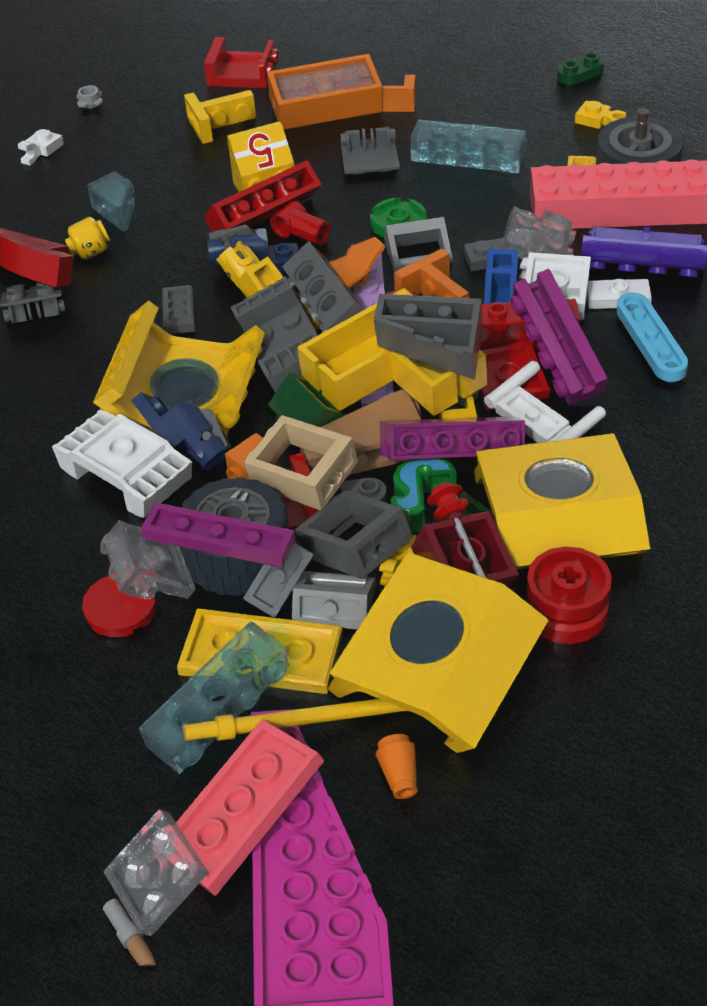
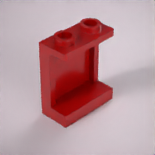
[204,37,279,88]

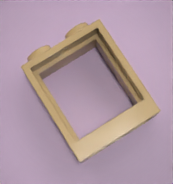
[244,415,358,511]

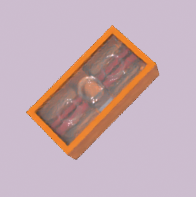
[267,54,382,130]

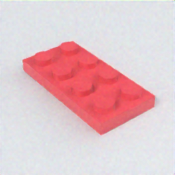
[154,719,324,896]

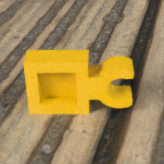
[575,101,627,129]

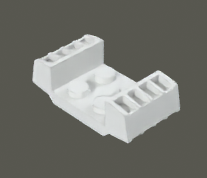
[52,409,192,518]

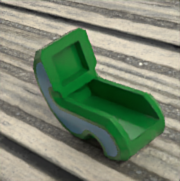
[391,458,457,534]

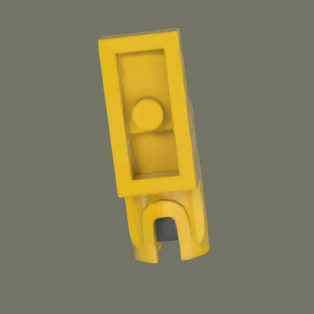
[217,241,302,303]

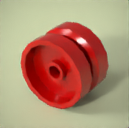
[526,546,612,644]

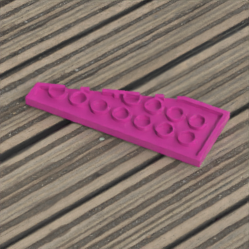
[251,709,394,1006]

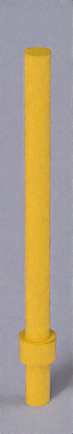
[183,699,408,741]

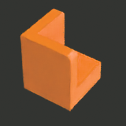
[382,75,416,112]

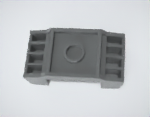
[231,277,318,393]

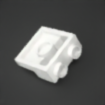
[525,252,591,320]

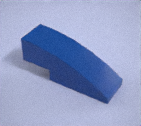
[484,249,518,304]

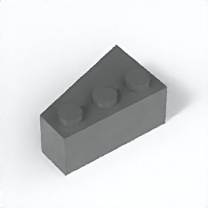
[374,294,483,380]

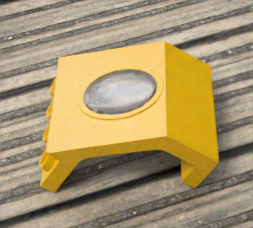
[474,433,650,570]

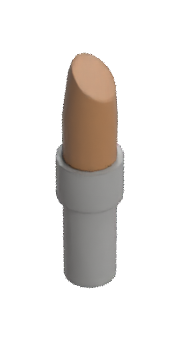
[103,899,156,966]

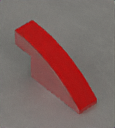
[0,228,74,287]

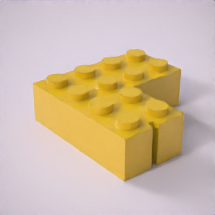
[297,288,487,416]

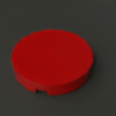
[82,573,157,637]

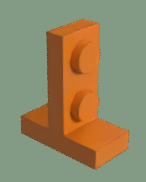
[394,249,469,298]

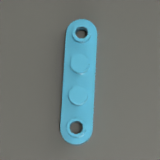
[616,293,688,382]

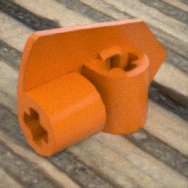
[330,237,386,288]

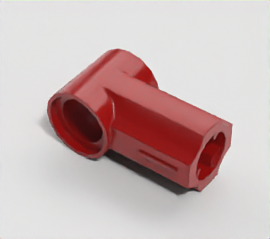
[270,201,331,246]

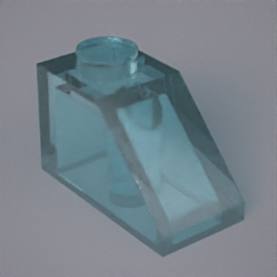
[87,171,135,232]

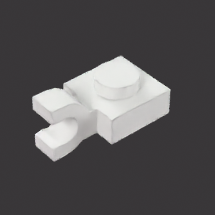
[18,129,64,166]

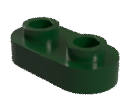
[557,52,604,85]

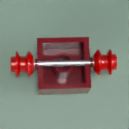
[411,482,519,611]

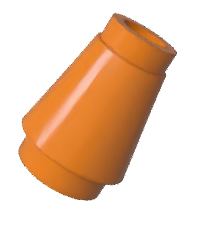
[376,734,418,799]

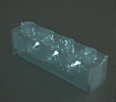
[410,119,526,173]
[139,621,289,774]

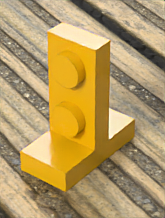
[184,90,256,144]

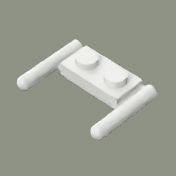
[484,361,606,443]

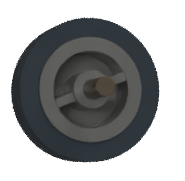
[596,108,683,165]

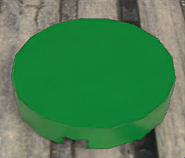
[370,198,427,238]

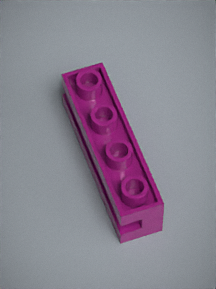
[510,268,608,406]
[380,417,525,460]

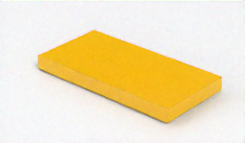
[177,608,343,695]

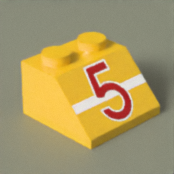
[227,121,294,192]

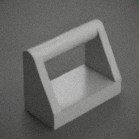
[384,217,453,272]
[292,571,376,629]

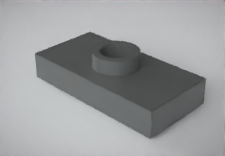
[162,285,195,334]

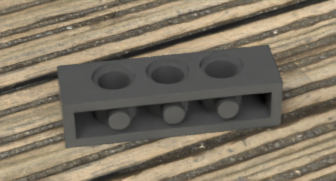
[282,241,365,332]

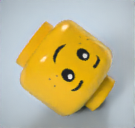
[65,217,110,260]

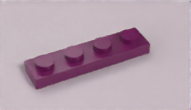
[140,503,295,568]

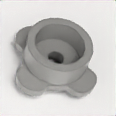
[76,85,103,109]

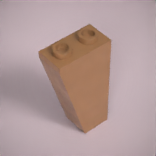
[300,389,421,475]

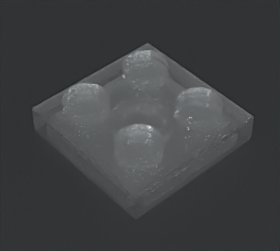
[103,809,209,936]

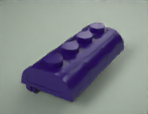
[581,226,707,277]

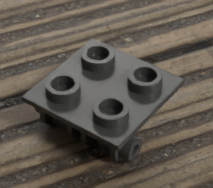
[340,127,400,175]
[0,282,66,324]

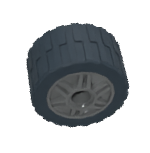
[182,477,289,596]

